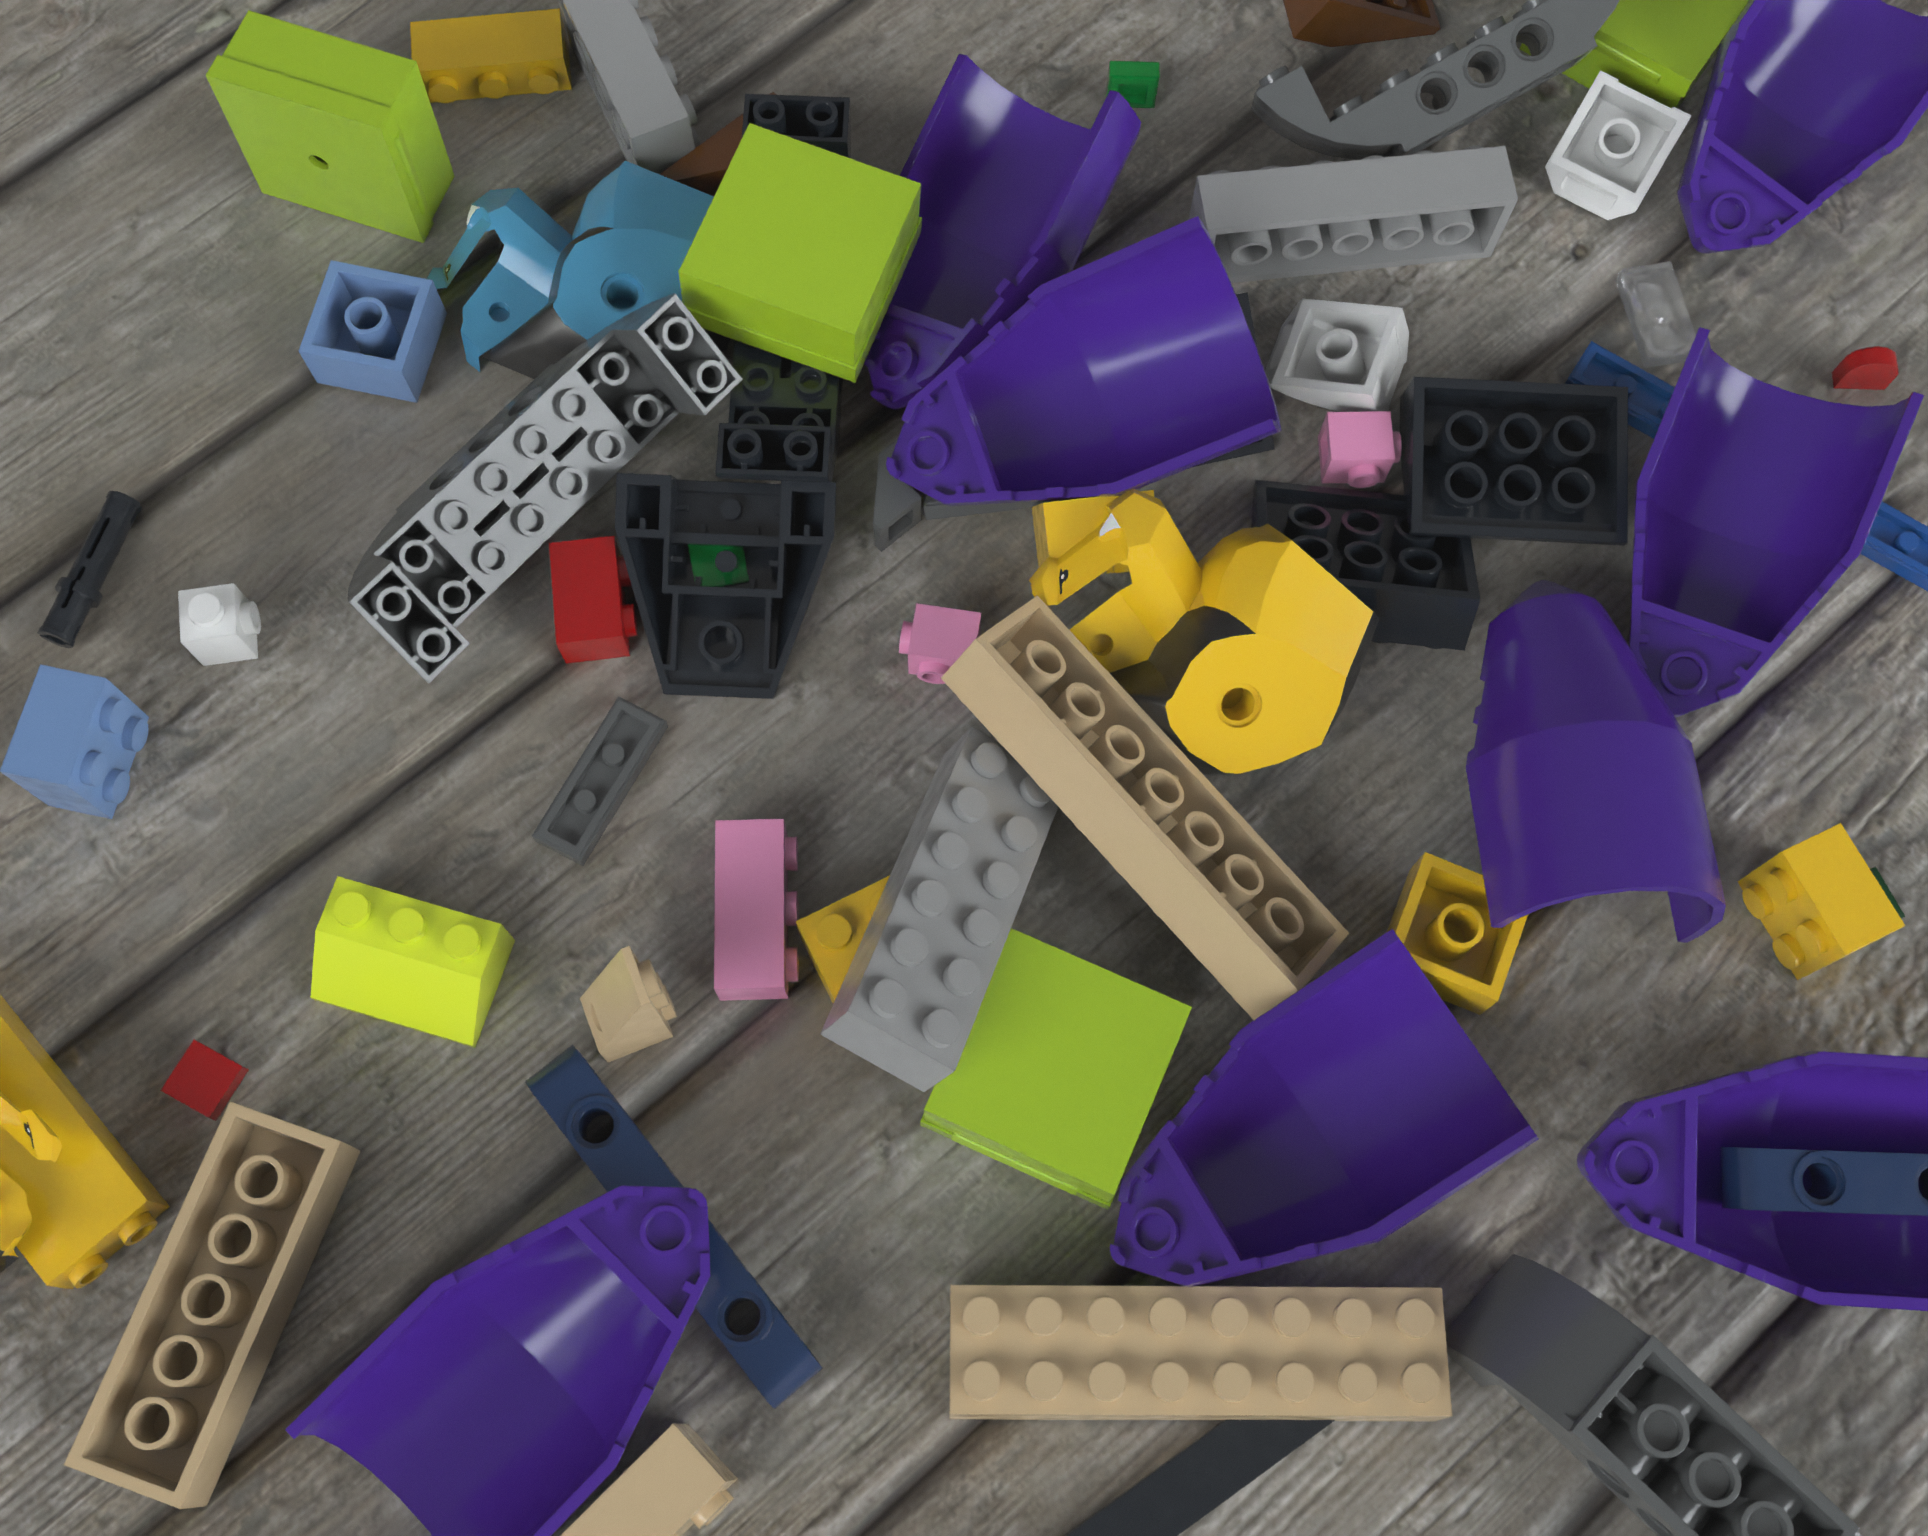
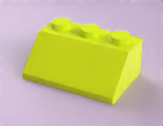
[310,876,515,1048]

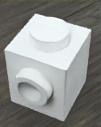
[178,583,261,666]

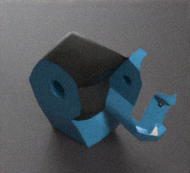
[426,161,731,379]

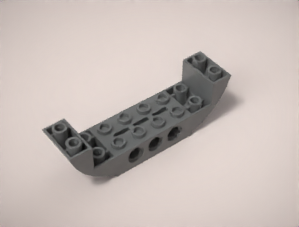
[1251,0,1619,160]
[348,293,742,683]
[1445,1254,1861,1536]

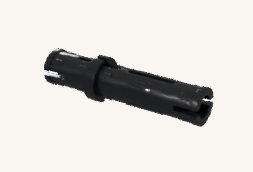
[37,491,143,648]

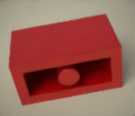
[549,536,638,664]

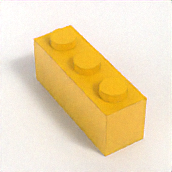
[410,8,572,103]

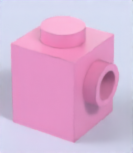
[1318,411,1401,488]
[899,603,981,684]

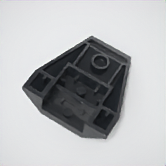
[615,473,837,699]

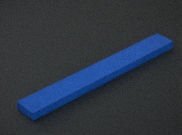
[1565,341,1928,591]

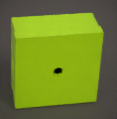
[1519,0,1750,108]
[206,10,455,243]
[678,123,922,383]
[920,928,1192,1210]

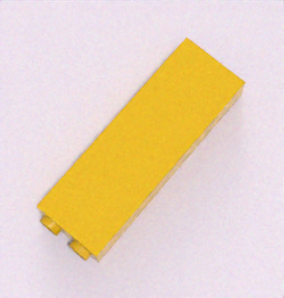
[0,994,170,1289]

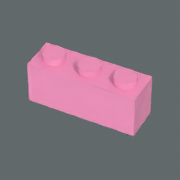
[714,819,799,1001]

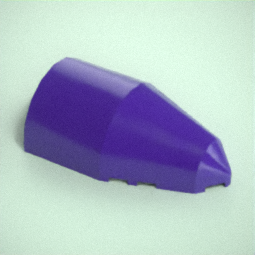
[1677,0,1928,253]
[864,54,1141,410]
[886,216,1282,506]
[1629,327,1924,717]
[1466,580,1726,943]
[1110,929,1539,1287]
[1577,1051,1928,1311]
[285,1185,711,1536]

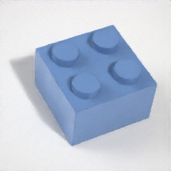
[299,260,447,403]
[0,664,149,819]

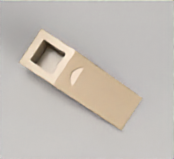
[580,946,677,1063]

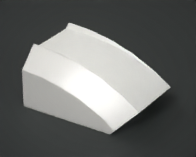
[1545,70,1692,220]
[1265,298,1409,412]

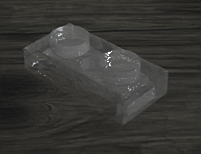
[1616,261,1696,368]

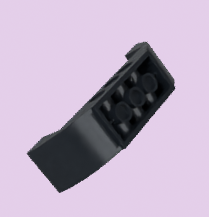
[715,94,851,482]

